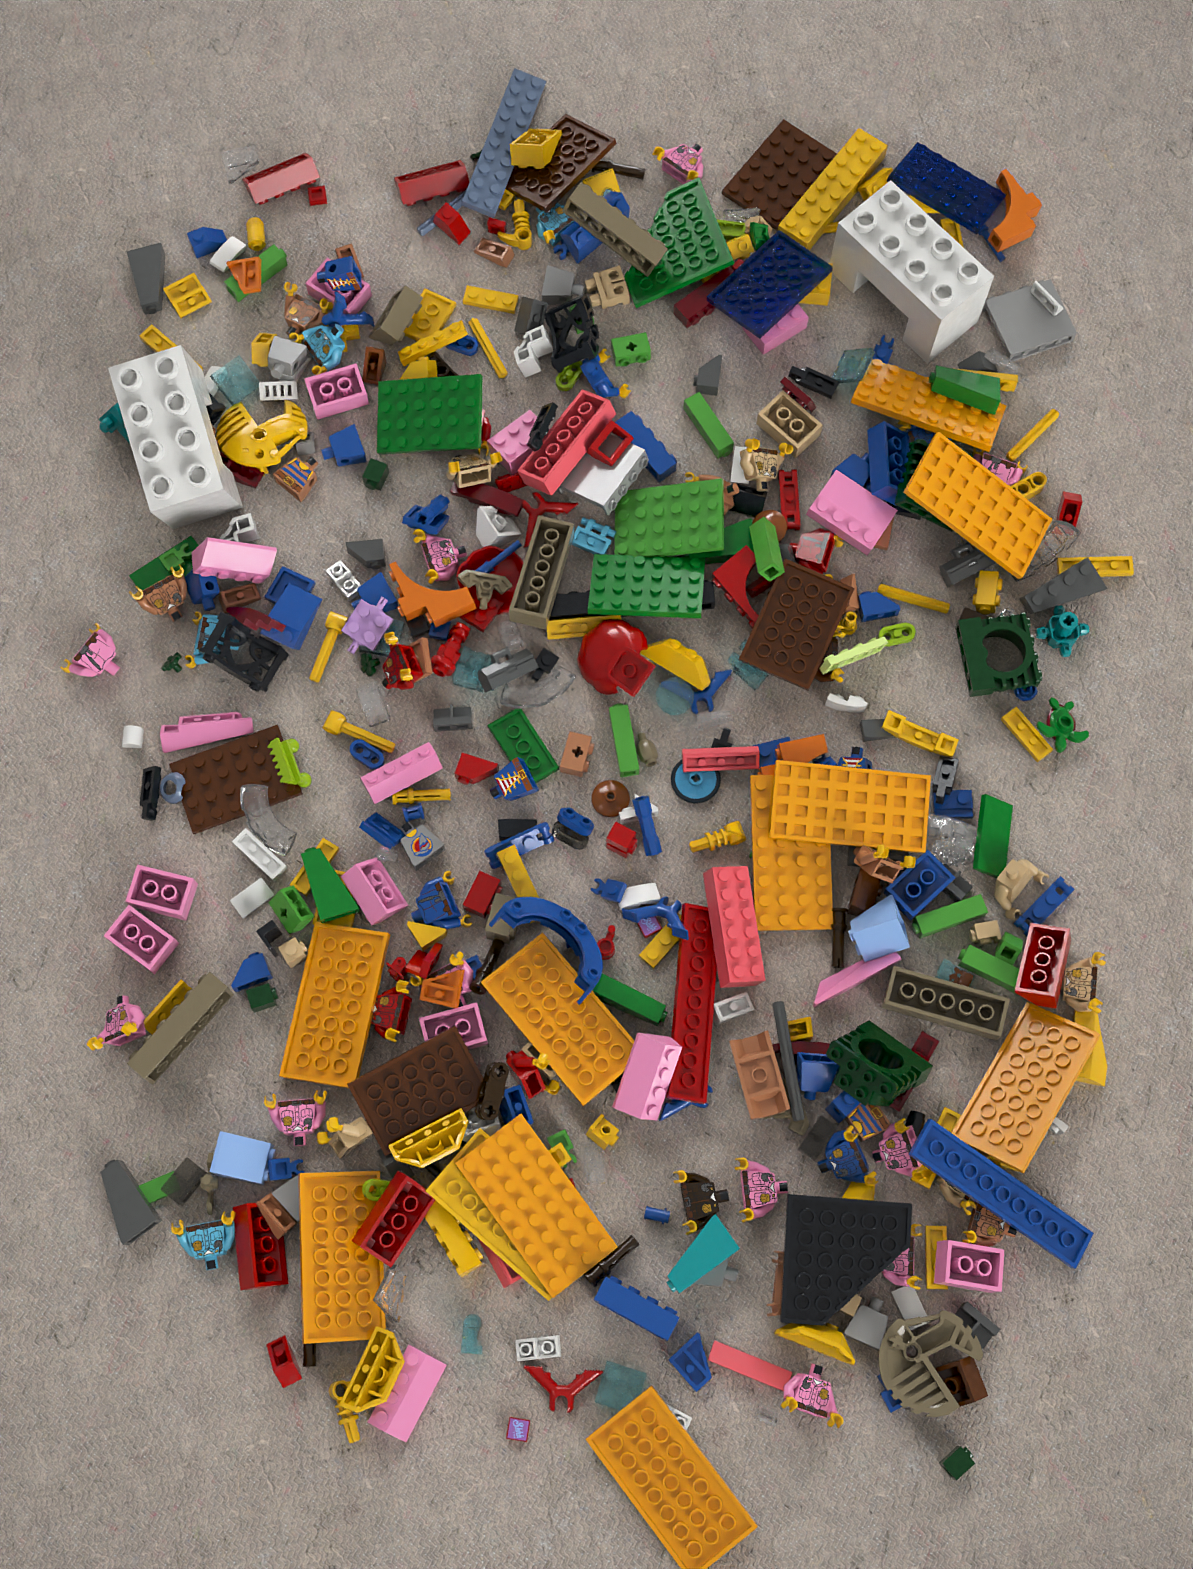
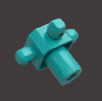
[98,403,130,444]
[1035,605,1089,657]

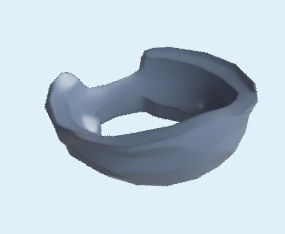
[160,772,186,804]

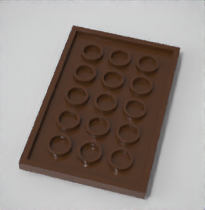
[506,113,617,212]
[722,119,837,231]
[739,558,855,691]
[169,724,303,834]
[347,1025,483,1156]

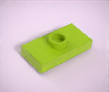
[717,219,746,240]

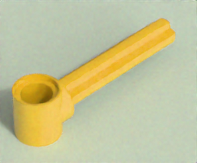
[309,611,349,682]
[322,710,396,753]

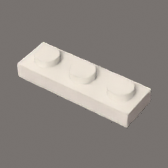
[232,828,287,881]

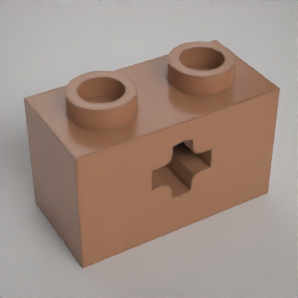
[560,731,594,777]

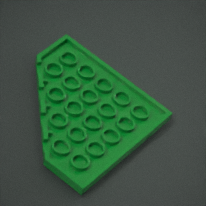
[624,177,735,308]

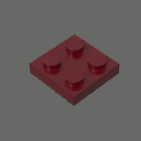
[780,377,816,413]

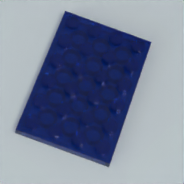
[886,142,1007,235]
[707,230,833,339]

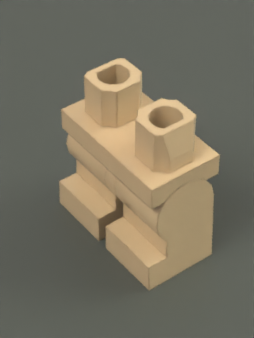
[585,265,630,309]

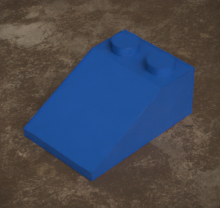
[260,583,323,650]
[884,850,955,921]

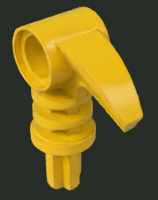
[497,199,532,250]
[689,821,747,853]
[328,1380,360,1443]

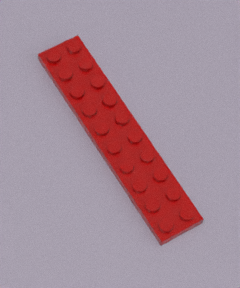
[666,903,717,1104]

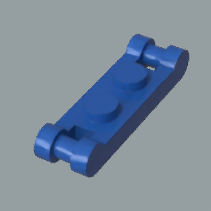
[484,822,554,869]
[1013,876,1075,937]

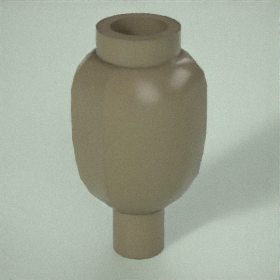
[637,733,658,767]

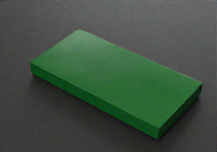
[129,535,199,591]
[487,706,560,783]
[973,794,1013,878]

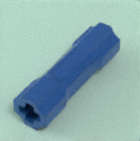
[414,494,450,527]
[632,796,662,856]

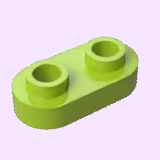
[556,360,583,391]
[878,623,916,647]
[362,1179,391,1201]

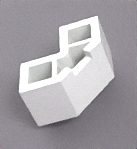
[514,325,553,378]
[220,513,260,543]

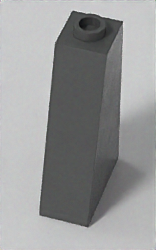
[126,243,165,315]
[100,1159,162,1246]

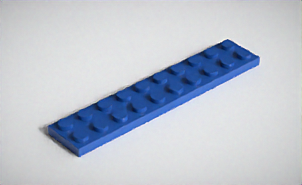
[908,1119,1094,1269]

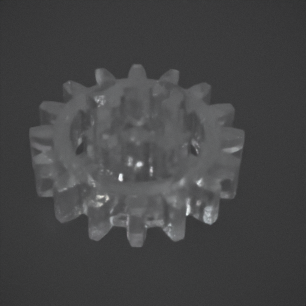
[932,835,975,867]

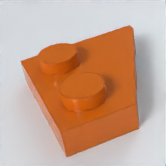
[226,256,261,294]
[419,969,465,1008]

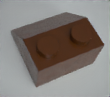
[847,868,883,916]
[935,1356,988,1407]

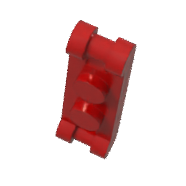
[778,469,801,531]

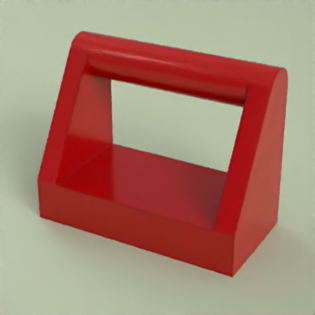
[586,420,634,467]

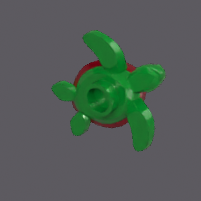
[1036,697,1089,753]

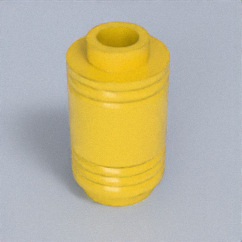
[246,217,266,251]

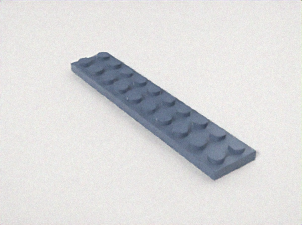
[461,68,546,218]

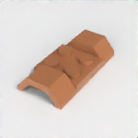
[729,1030,790,1120]

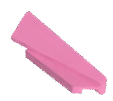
[160,712,254,753]
[813,952,901,1008]

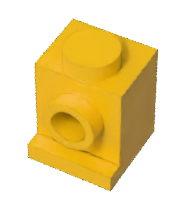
[586,1114,619,1150]

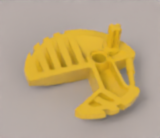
[216,400,308,476]

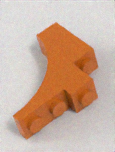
[988,169,1042,253]
[389,561,477,627]
[757,734,828,775]

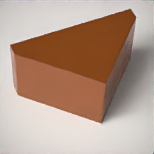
[362,346,387,385]

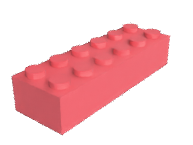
[517,389,616,496]
[703,866,766,988]

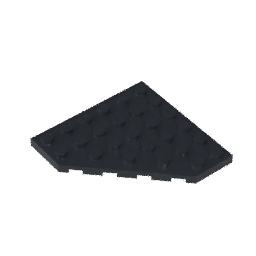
[780,1194,912,1326]

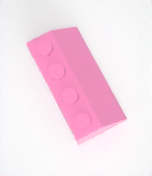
[191,537,277,584]
[360,742,443,804]
[612,1033,682,1121]
[368,1345,447,1442]

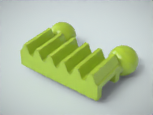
[268,738,312,788]

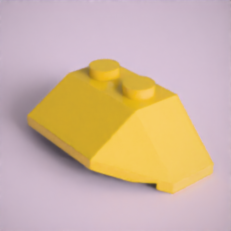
[640,638,711,691]
[388,1108,469,1168]
[774,1323,855,1365]
[339,1326,405,1413]

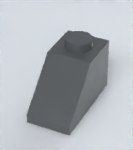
[693,355,722,396]
[346,539,386,569]

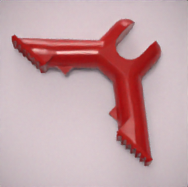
[522,492,578,548]
[524,1365,603,1413]

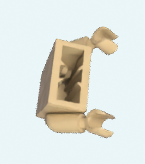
[994,859,1049,921]

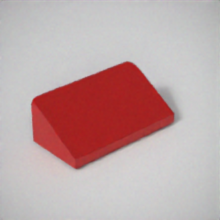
[745,576,776,598]

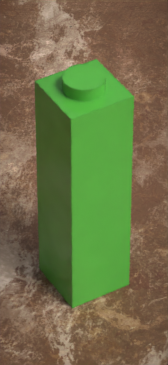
[224,244,288,302]
[683,392,734,459]
[749,517,785,582]
[609,703,639,778]
[911,894,988,939]
[958,944,1022,997]

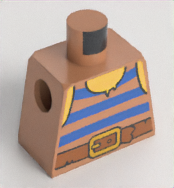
[273,456,318,502]
[843,1103,891,1142]

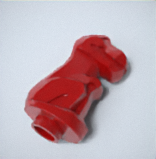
[431,622,471,677]

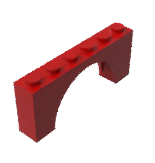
[711,545,759,629]

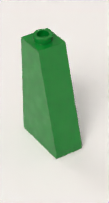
[929,365,1001,415]
[684,518,754,565]
[301,847,360,923]
[593,973,668,1027]

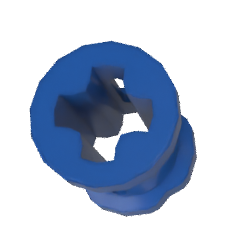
[402,802,425,823]

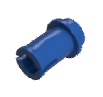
[644,1206,670,1225]

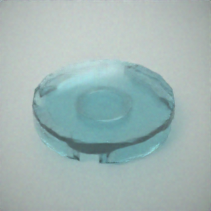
[656,677,694,715]

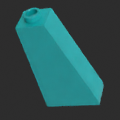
[666,1214,740,1294]

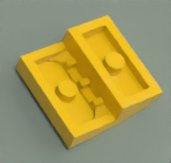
[163,273,212,319]

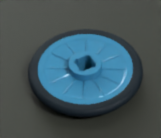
[671,760,721,804]

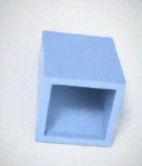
[848,895,910,962]
[210,1131,276,1185]

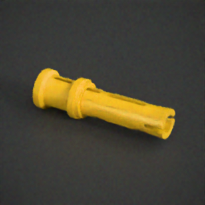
[392,787,451,805]

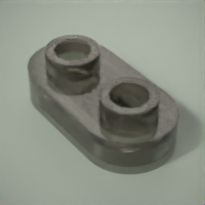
[552,821,589,850]

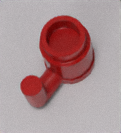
[597,925,615,960]

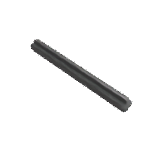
[772,1001,805,1121]

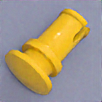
[839,611,857,635]

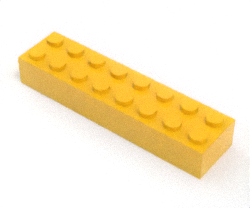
[777,128,888,255]

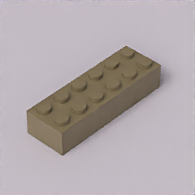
[562,182,668,277]
[509,515,574,629]
[881,966,1010,1041]
[127,972,234,1085]

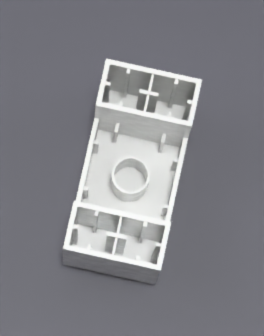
[830,180,994,364]
[108,345,243,529]

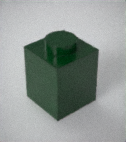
[362,458,389,491]
[246,983,279,1013]
[939,1446,975,1481]

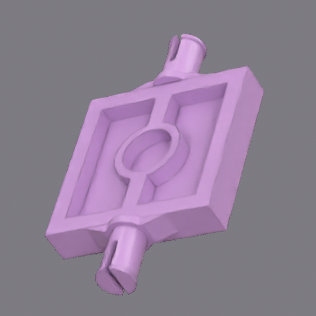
[341,597,394,654]

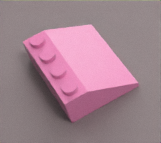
[806,470,898,555]

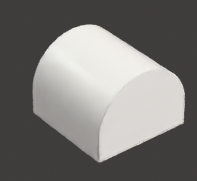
[122,725,144,748]

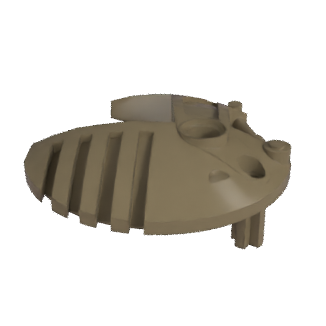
[878,1310,983,1417]

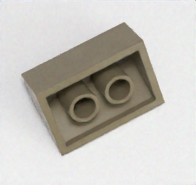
[368,285,423,345]

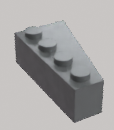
[1020,557,1108,615]

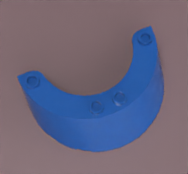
[489,897,603,1005]

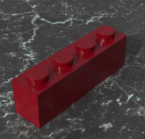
[673,266,743,328]

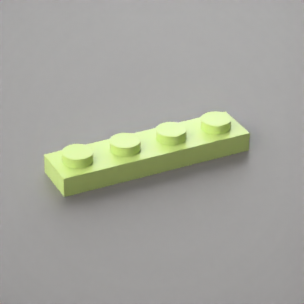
[819,637,888,674]

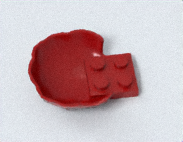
[456,545,524,632]
[577,619,656,697]

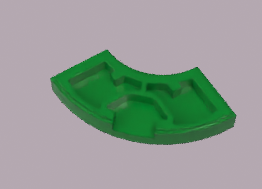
[750,222,780,264]

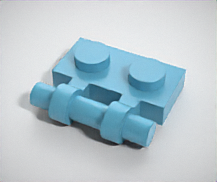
[571,517,617,554]

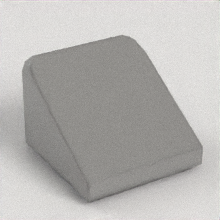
[295,432,316,455]

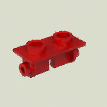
[495,472,528,492]
[386,957,408,982]

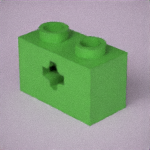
[611,332,651,367]
[269,885,315,934]

